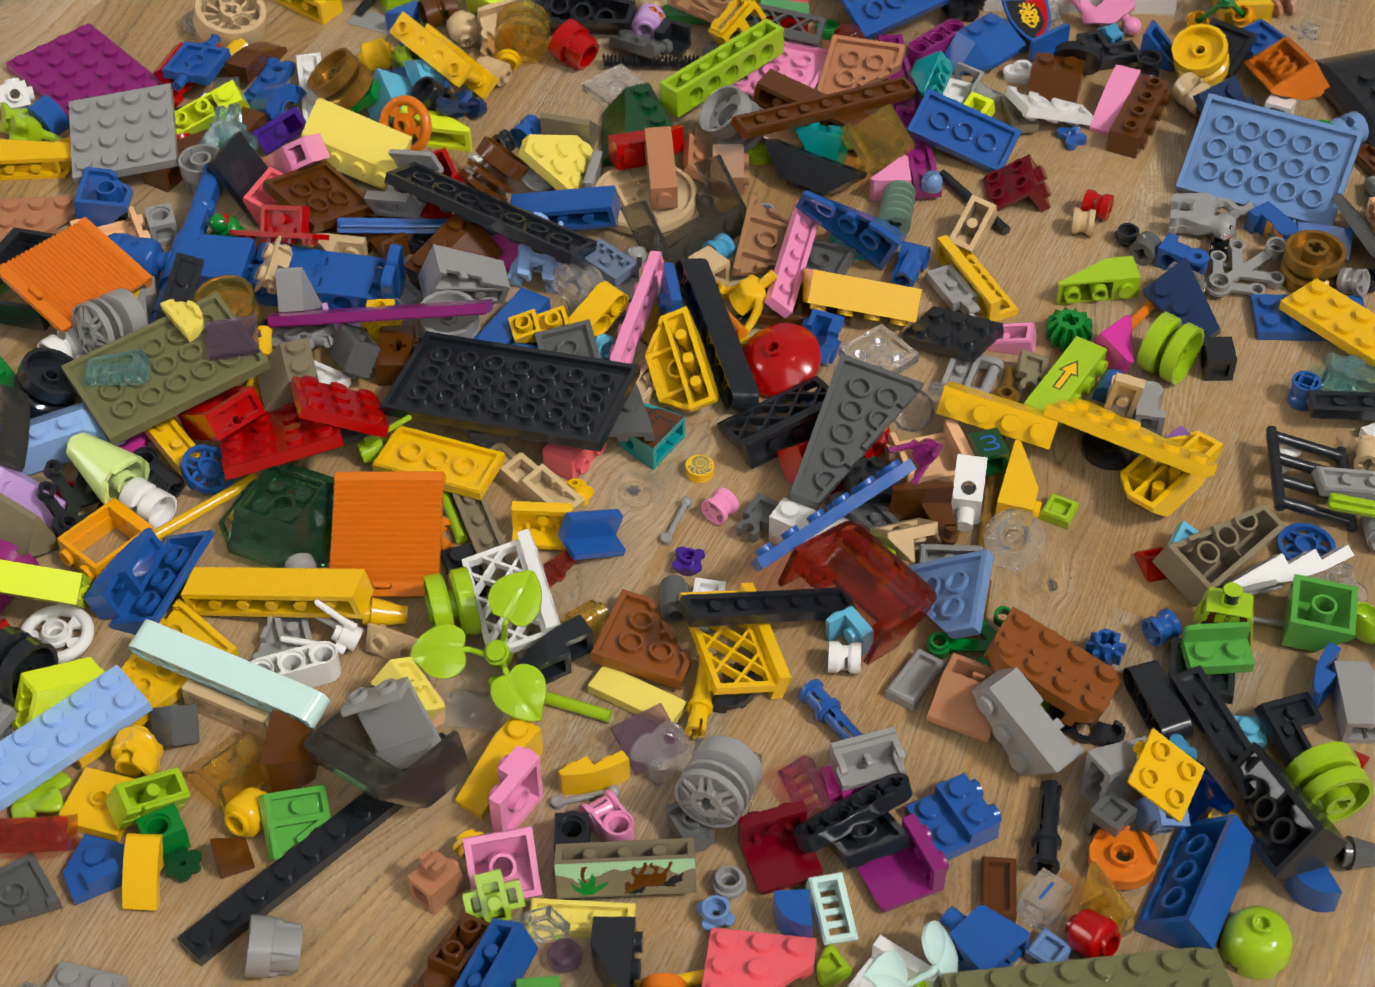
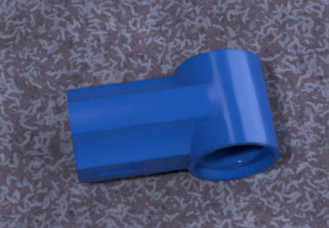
[891,241,931,288]

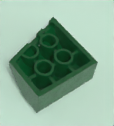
[601,83,673,167]

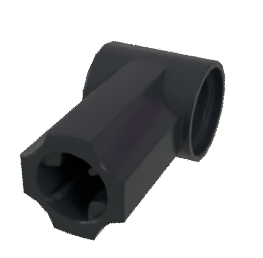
[132,447,185,498]

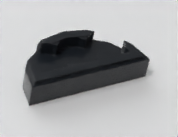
[711,662,756,713]

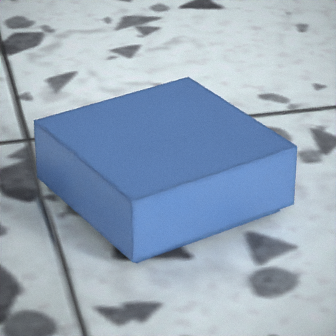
[1024,928,1073,964]

